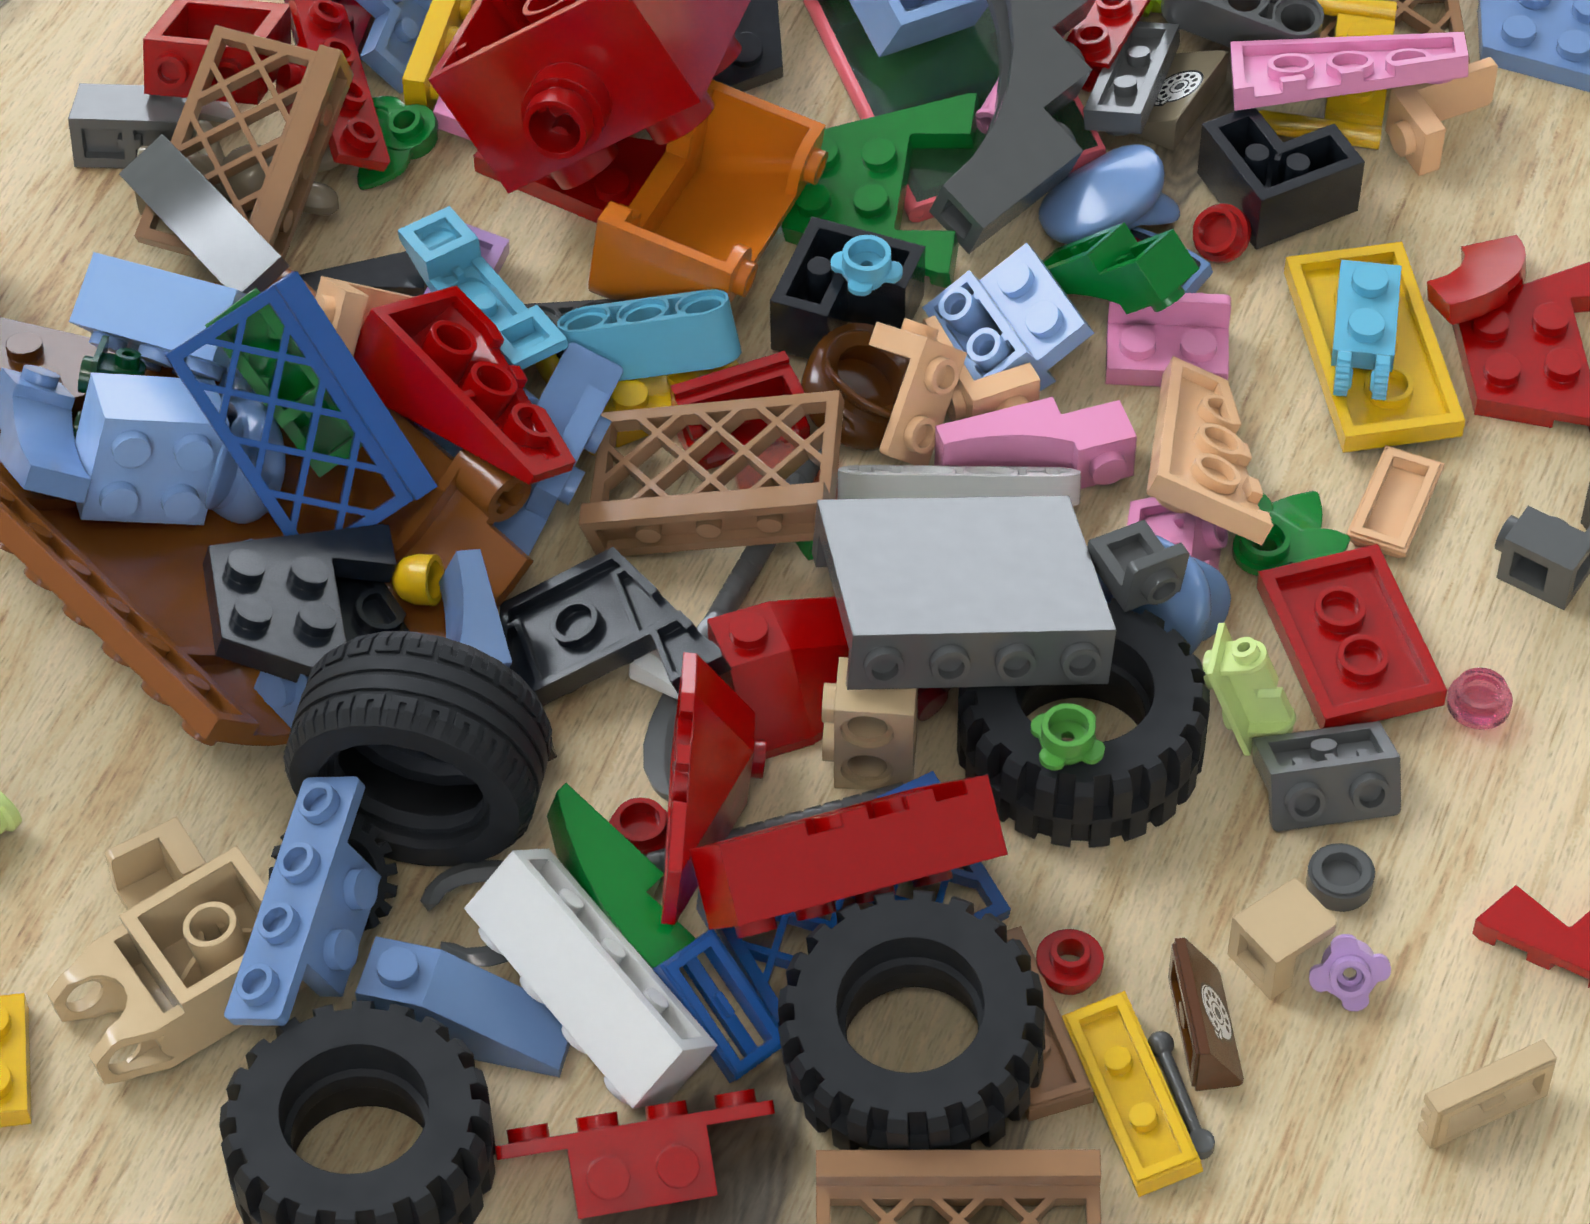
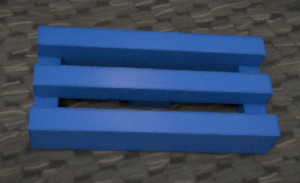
[653,929,781,1083]

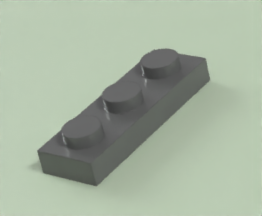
[1083,21,1180,136]

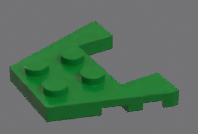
[781,93,980,288]

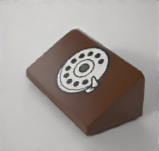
[1168,937,1244,1091]

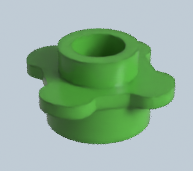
[1030,703,1105,771]

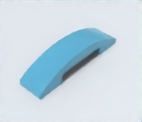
[398,206,569,370]

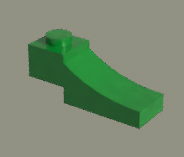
[1042,222,1200,314]
[205,287,362,478]

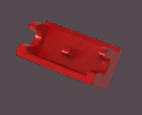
[670,350,810,470]

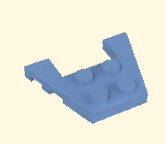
[1477,0,1590,92]

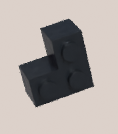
[1197,108,1365,250]
[770,217,926,359]

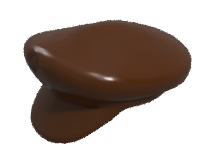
[801,323,910,450]

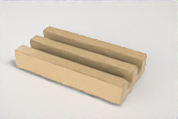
[1417,1039,1557,1149]

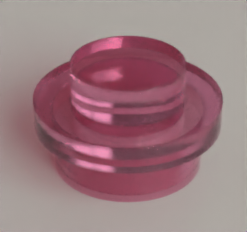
[1446,667,1513,730]

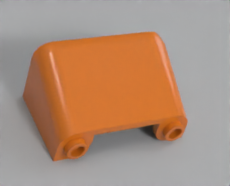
[588,79,828,303]

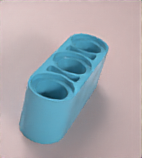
[557,289,742,381]

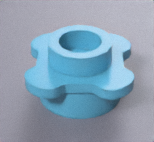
[831,235,903,296]

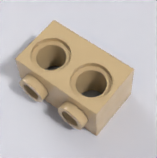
[822,657,918,790]

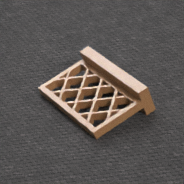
[134,25,354,260]
[579,390,844,556]
[816,1149,1101,1224]

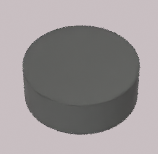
[1306,843,1375,912]

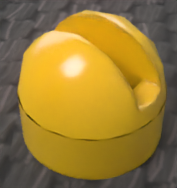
[392,554,444,606]

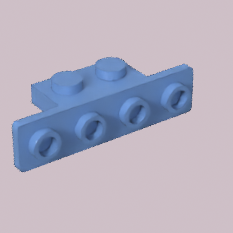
[493,342,623,556]
[224,776,381,1026]

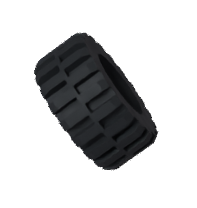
[957,597,1210,848]
[778,890,1045,1150]
[219,1001,495,1224]

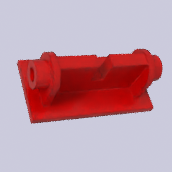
[1065,0,1151,92]

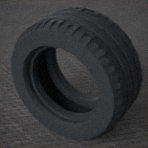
[283,631,553,867]

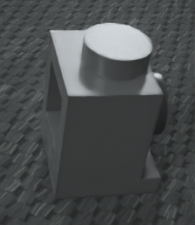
[1495,506,1590,610]

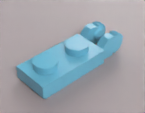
[1331,260,1402,401]

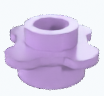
[1309,934,1391,1011]

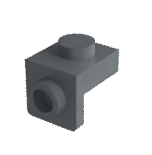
[1087,519,1190,612]

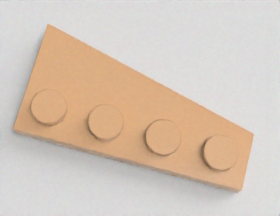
[1146,356,1273,545]

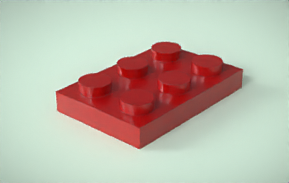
[1257,544,1447,729]

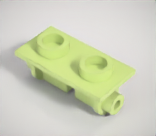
[1203,623,1296,756]

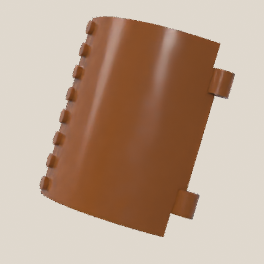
[0,269,534,746]

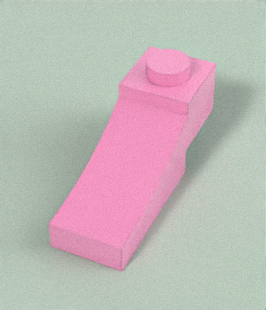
[934,397,1137,489]

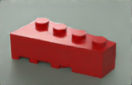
[689,774,1008,938]

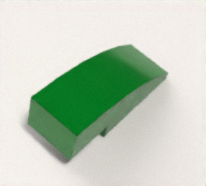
[547,783,696,969]

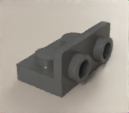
[1252,721,1401,832]

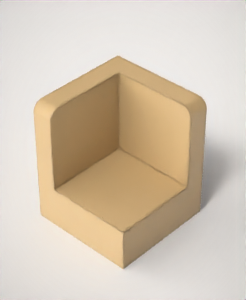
[105,816,206,910]
[1227,877,1337,1000]

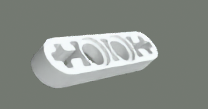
[837,465,1081,506]

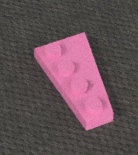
[1230,32,1469,111]

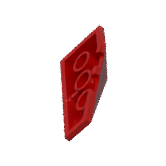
[353,285,576,485]
[707,596,849,759]
[661,652,766,925]

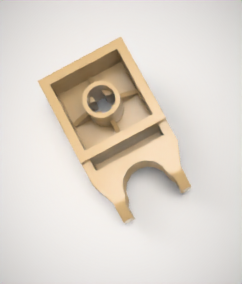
[47,845,308,1085]

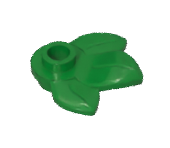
[357,96,438,190]
[1232,491,1350,576]

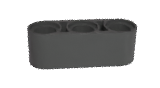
[1161,0,1324,47]

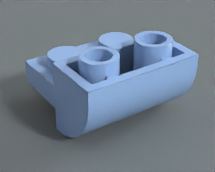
[922,243,1094,391]

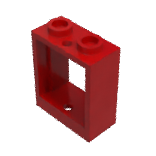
[143,0,291,105]

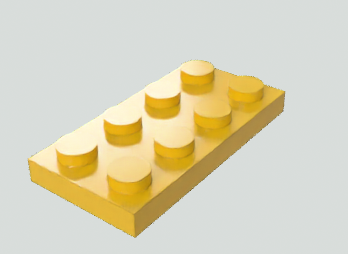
[1284,241,1465,453]

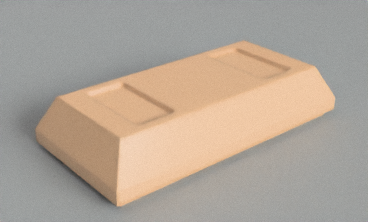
[1346,445,1445,559]

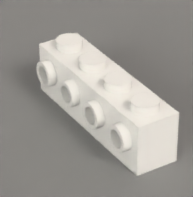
[464,848,718,1109]

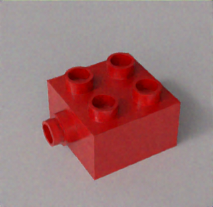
[428,0,751,194]

